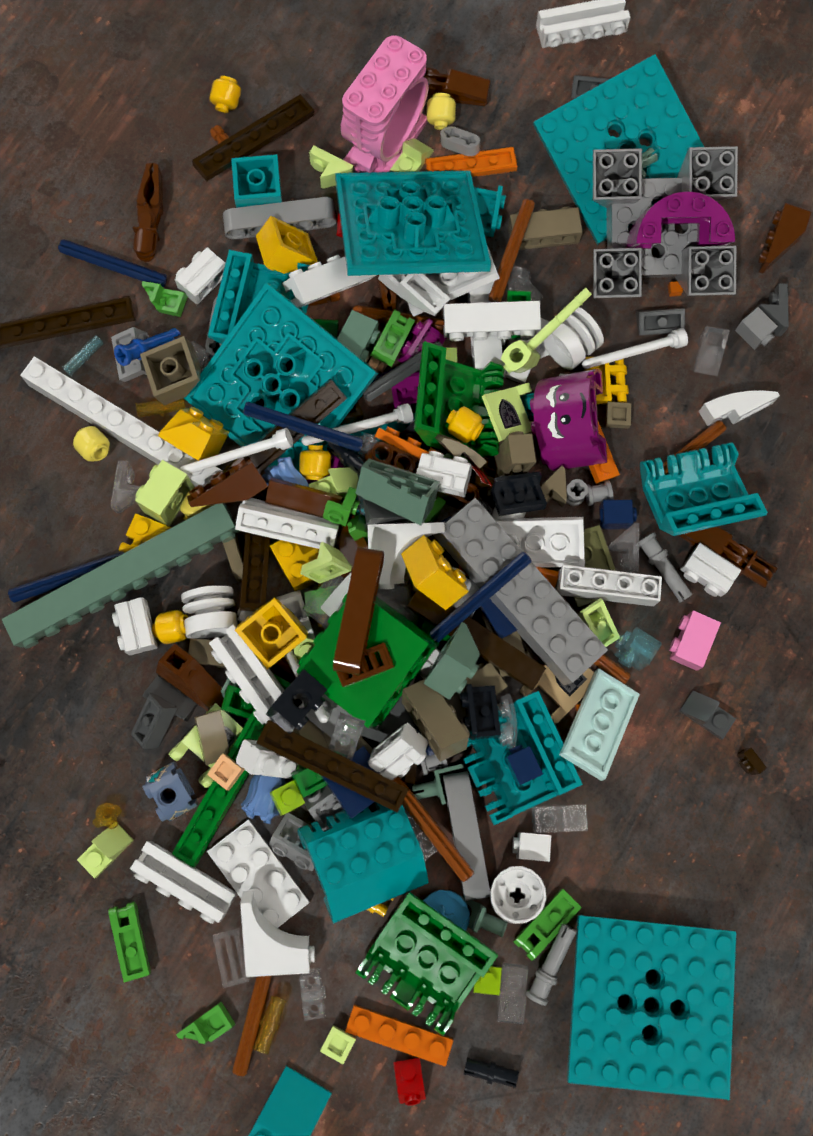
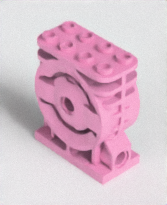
[341,36,428,173]

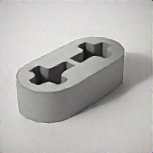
[440,126,480,156]

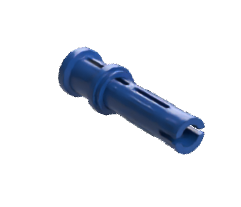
[114,328,180,366]

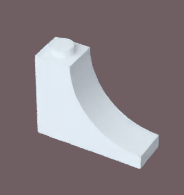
[367,522,445,589]
[240,891,315,977]

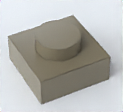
[606,402,631,429]

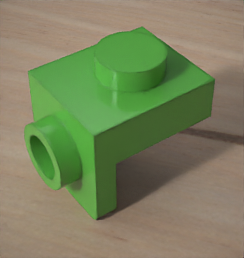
[323,487,360,527]

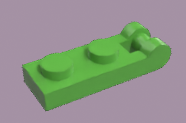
[370,309,415,367]
[513,888,582,961]
[108,901,151,982]

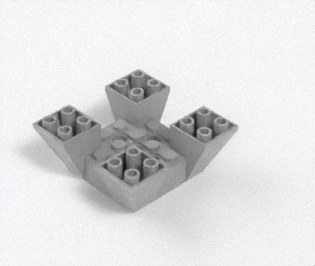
[593,146,738,298]

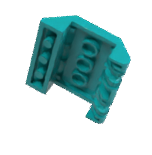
[208,250,310,344]
[640,442,768,536]
[464,691,583,825]
[297,802,429,924]

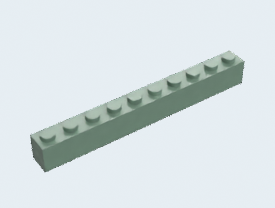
[2,503,240,649]

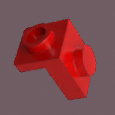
[394,1058,426,1106]

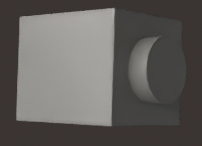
[735,307,778,350]

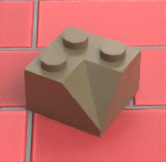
[140,336,201,406]

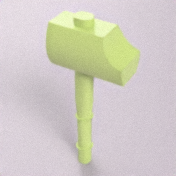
[501,287,592,373]

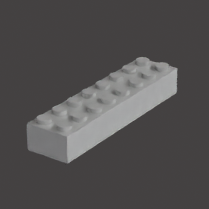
[433,498,608,685]

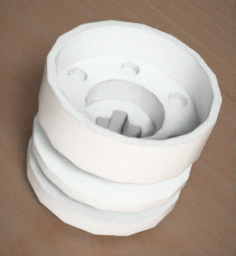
[543,307,604,370]
[181,585,238,639]
[490,866,546,924]

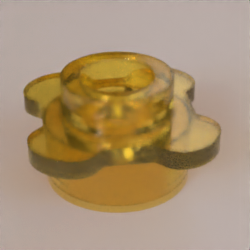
[93,803,122,829]

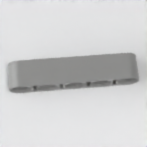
[223,197,336,239]
[442,771,491,901]

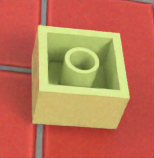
[135,460,194,526]

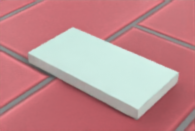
[559,669,640,781]

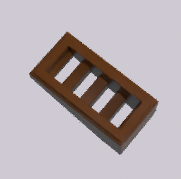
[336,643,395,687]

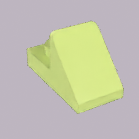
[390,138,433,172]
[309,146,354,188]
[308,468,359,499]
[300,542,352,584]
[579,598,620,647]
[77,822,134,878]

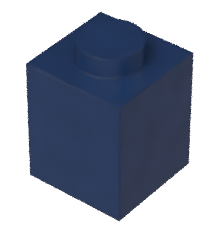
[599,500,637,530]
[504,744,543,786]

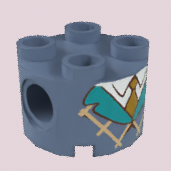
[143,761,198,822]

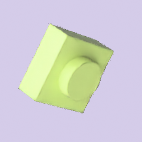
[320,1025,356,1064]

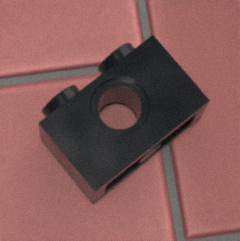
[266,669,328,735]

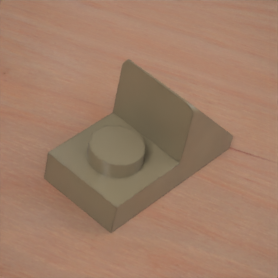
[541,466,567,507]

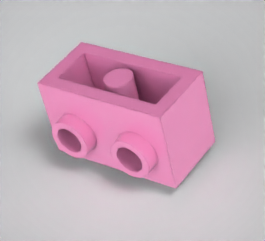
[669,610,721,671]

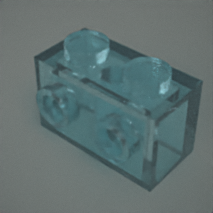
[614,627,662,671]

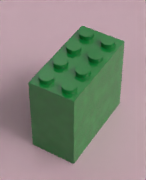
[296,594,439,728]

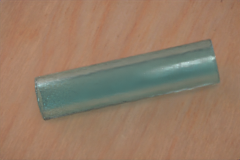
[62,335,104,376]

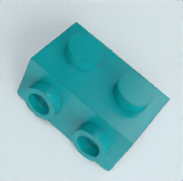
[474,185,506,237]

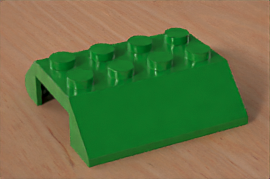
[414,341,504,457]
[355,892,498,1036]

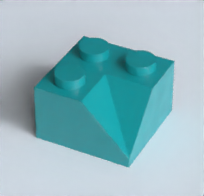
[231,155,282,208]

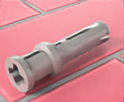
[636,532,693,603]
[525,923,577,1006]

